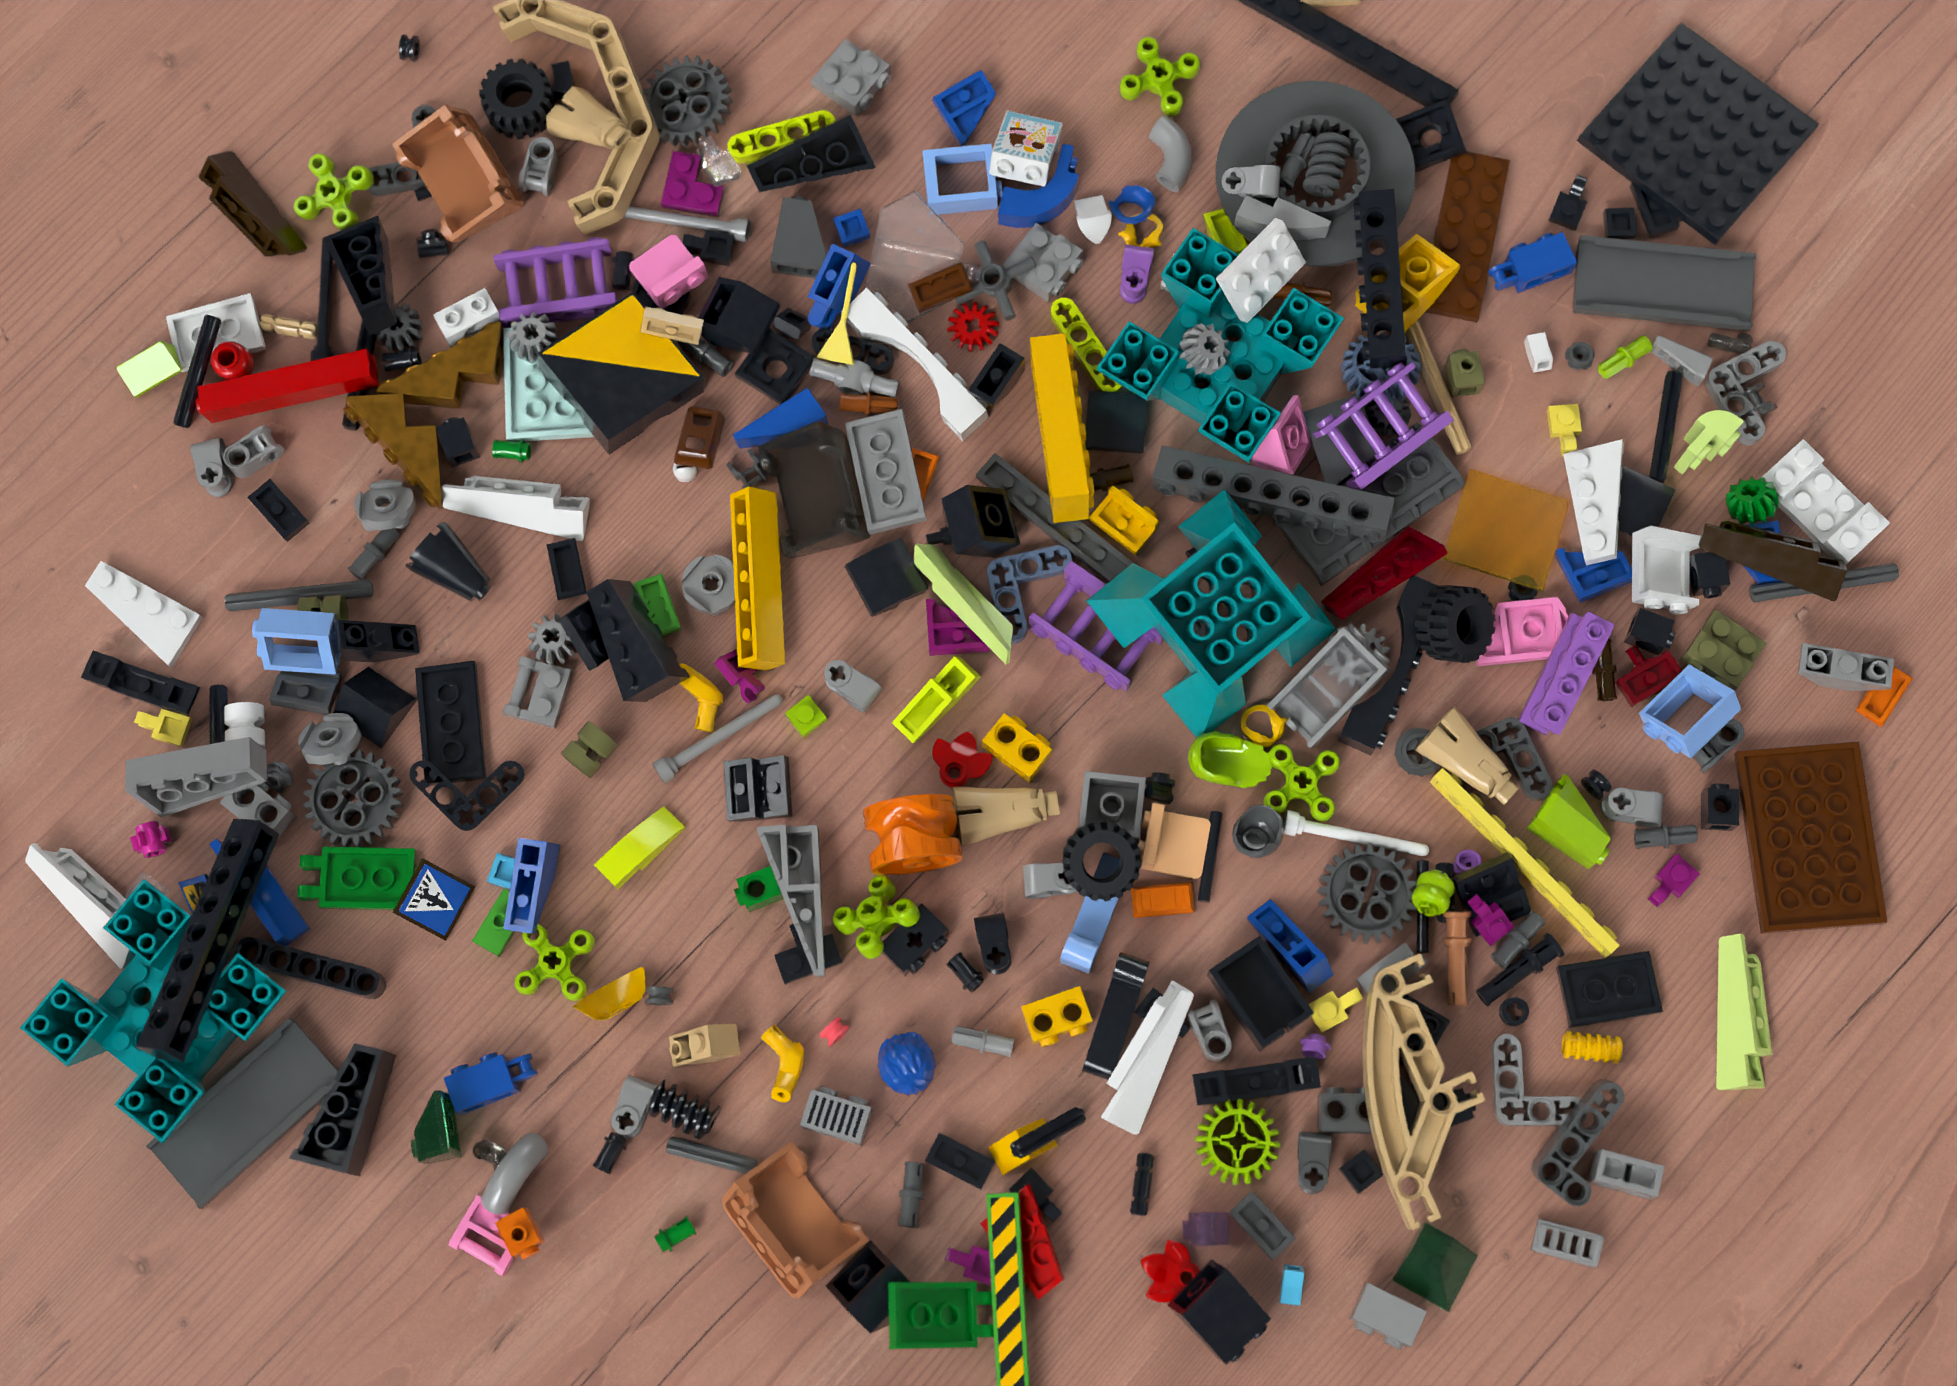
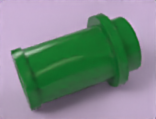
[492,439,532,463]
[654,1216,697,1253]

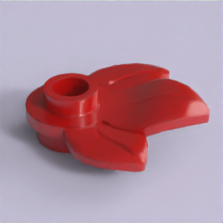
[932,731,993,788]
[1140,1240,1200,1303]

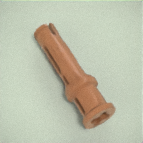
[1443,911,1472,1006]

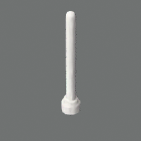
[1283,810,1429,856]

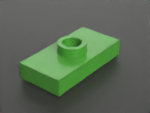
[634,573,682,637]
[472,888,515,957]

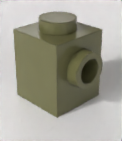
[1445,349,1485,398]

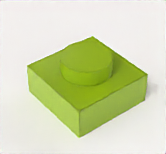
[785,695,828,738]

